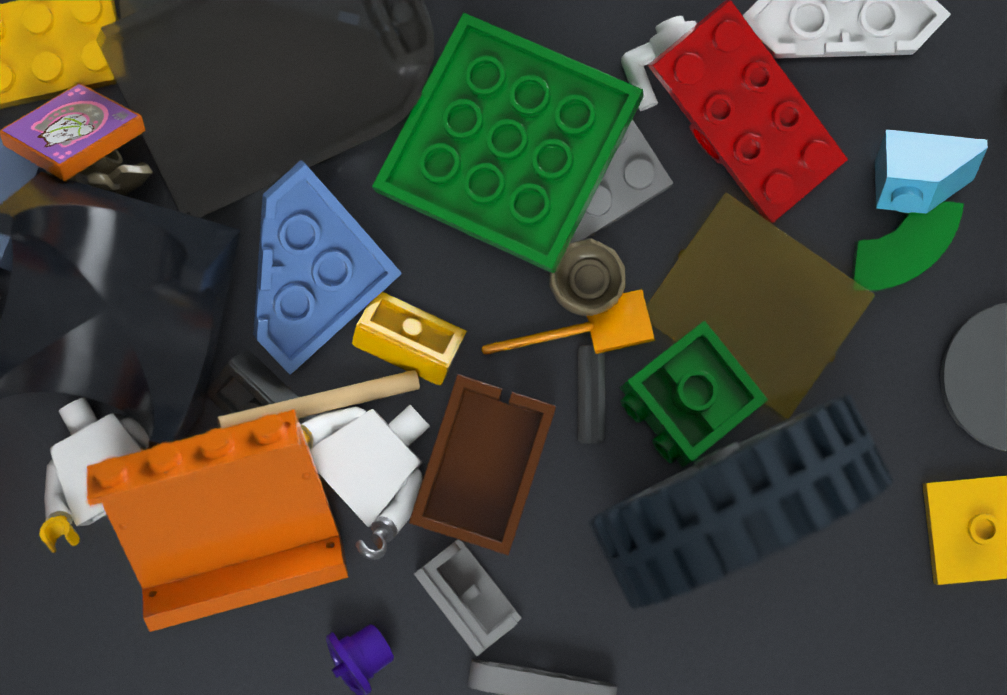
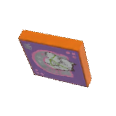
[0,83,146,181]

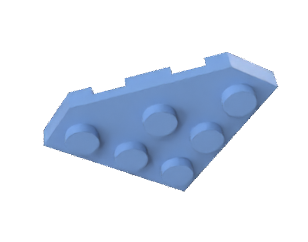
[253,160,402,375]

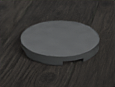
[940,302,1007,452]

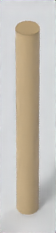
[217,370,420,428]

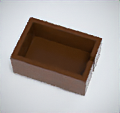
[409,374,556,556]

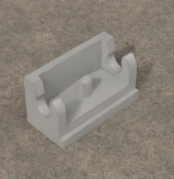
[414,539,522,656]

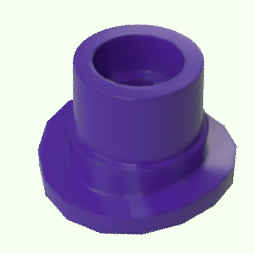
[326,624,394,695]

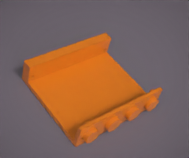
[87,409,349,632]

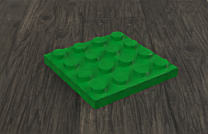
[372,12,644,274]

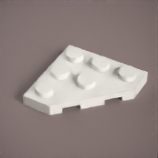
[743,0,951,58]

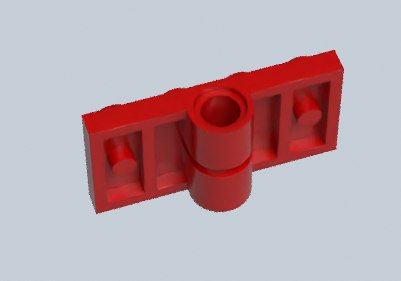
[647,0,848,223]

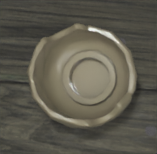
[549,239,626,316]

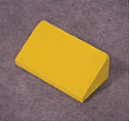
[352,291,467,385]

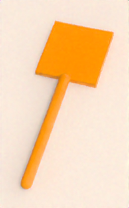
[481,289,655,355]

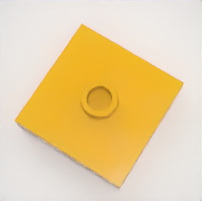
[922,475,1007,585]

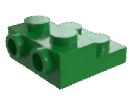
[619,320,768,467]

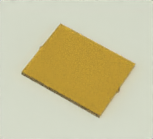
[646,192,875,419]

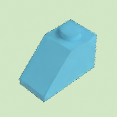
[875,130,988,214]

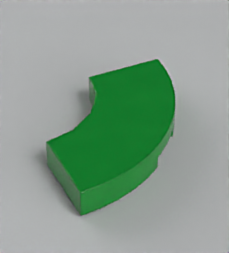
[850,201,964,292]

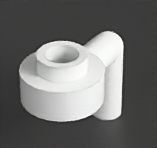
[621,16,697,111]

